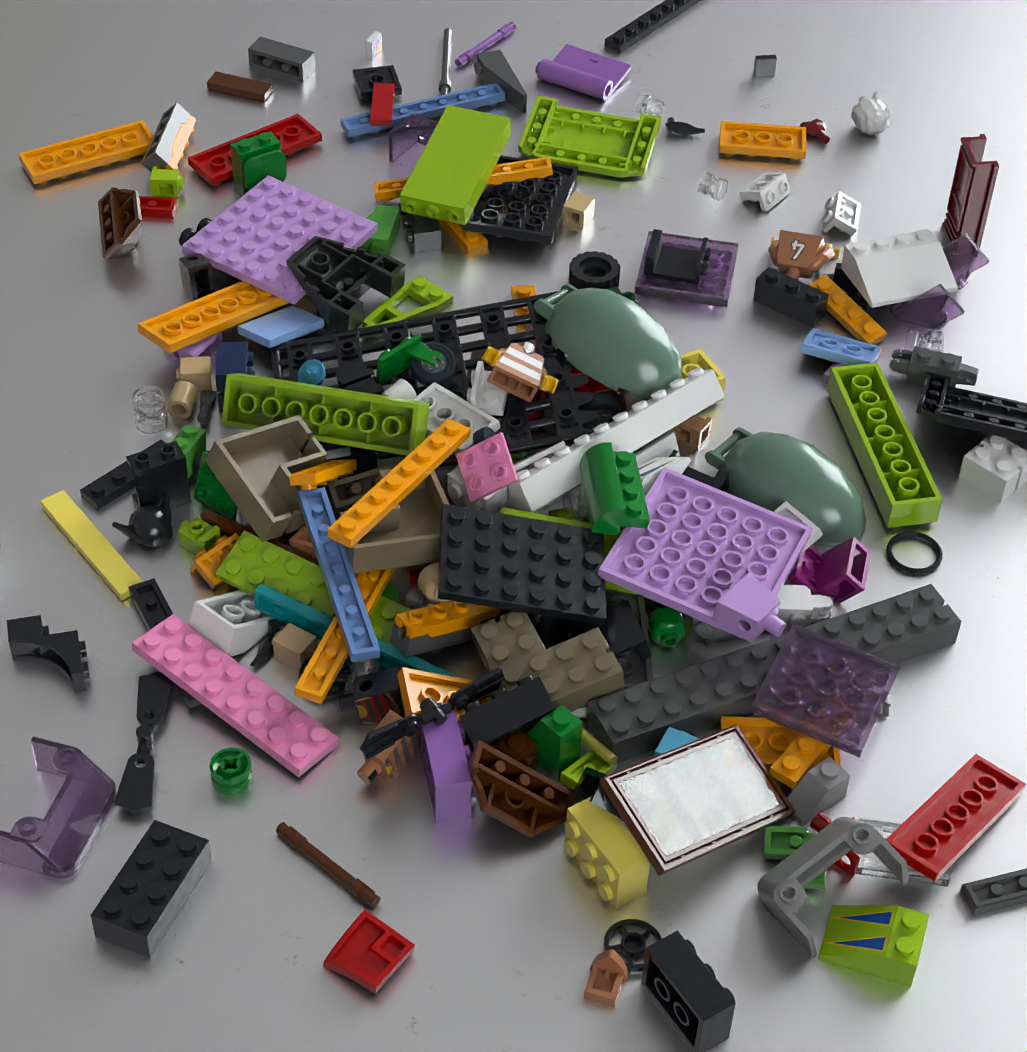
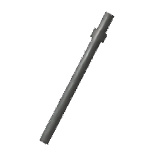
[439,28,452,96]

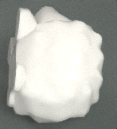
[851,91,892,136]

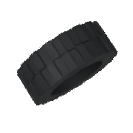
[569,251,620,289]

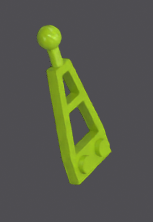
[360,275,453,341]

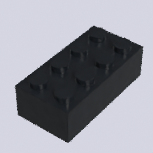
[91,820,212,958]

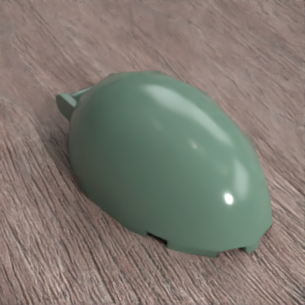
[534,284,682,400]
[705,427,866,547]

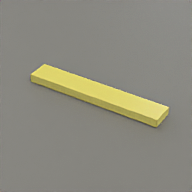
[40,490,143,601]

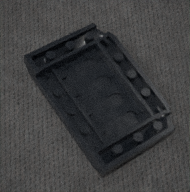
[916,372,1027,442]

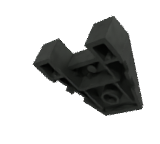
[286,236,406,332]

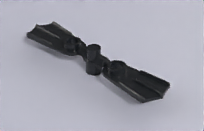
[360,666,506,760]
[114,672,174,812]

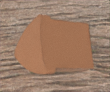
[584,949,629,1007]

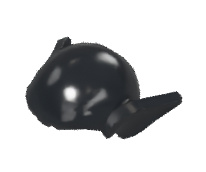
[112,494,173,547]

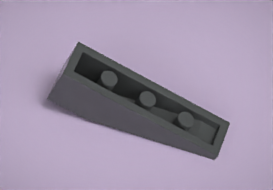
[474,50,527,113]

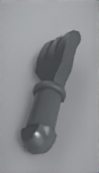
[197,391,217,424]

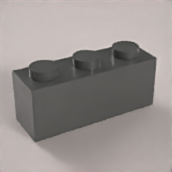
[248,36,315,82]

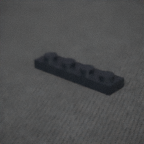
[80,439,167,510]

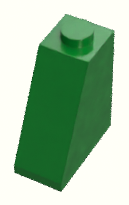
[526,705,583,781]

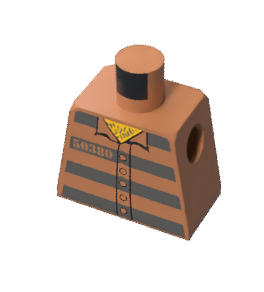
[357,710,420,784]

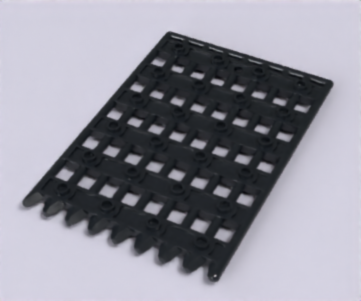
[270,291,598,488]

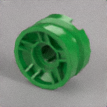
[209,748,253,795]

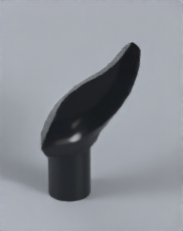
[665,117,705,135]
[250,619,280,667]

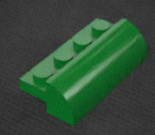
[579,442,650,535]

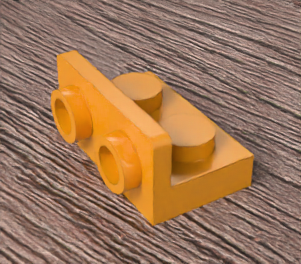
[189,533,239,589]

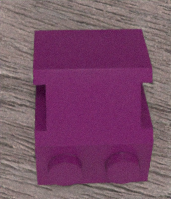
[788,536,872,603]

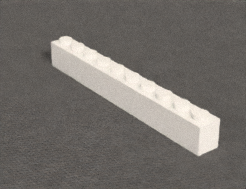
[507,367,725,512]

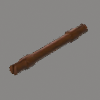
[276,822,381,908]

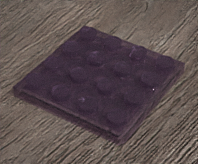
[635,231,739,307]
[750,624,900,758]

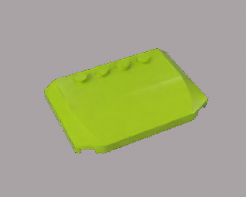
[518,95,662,178]

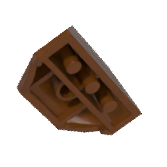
[98,187,142,260]
[469,740,576,837]

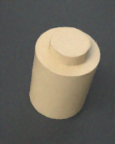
[167,381,198,419]

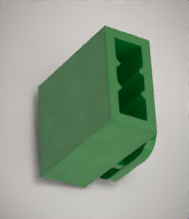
[230,131,287,197]

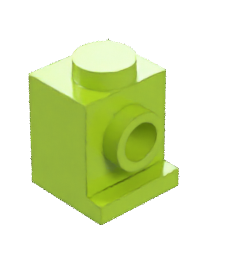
[150,166,185,199]
[178,516,221,555]

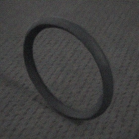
[886,531,943,574]

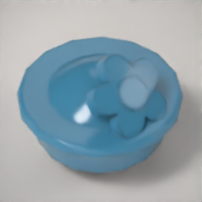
[298,359,326,386]

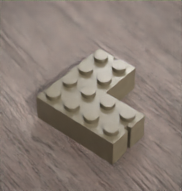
[205,415,328,542]
[340,469,449,573]
[471,611,625,733]

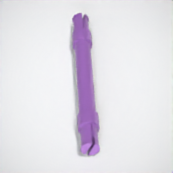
[455,22,516,67]

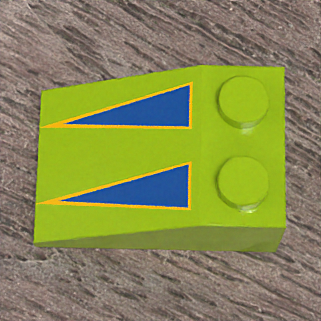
[818,905,929,987]

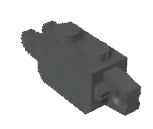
[889,346,979,387]

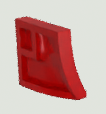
[323,910,415,994]

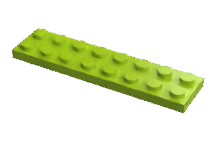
[215,531,411,645]

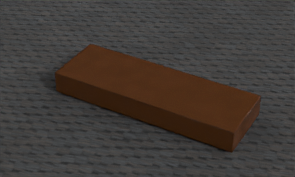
[207,71,273,101]

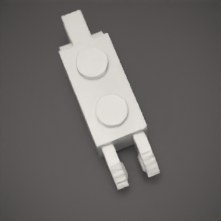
[777,585,833,628]

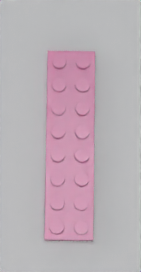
[132,614,339,777]

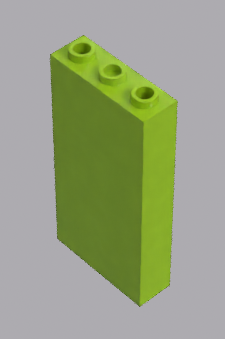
[400,105,511,225]

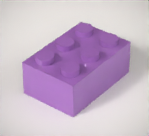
[420,711,476,823]

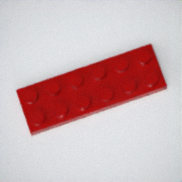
[188,114,322,186]
[886,754,1027,882]

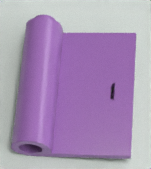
[535,44,632,101]

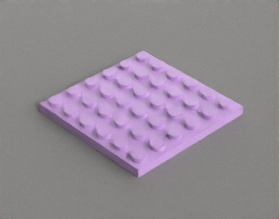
[182,175,378,304]
[598,467,813,642]

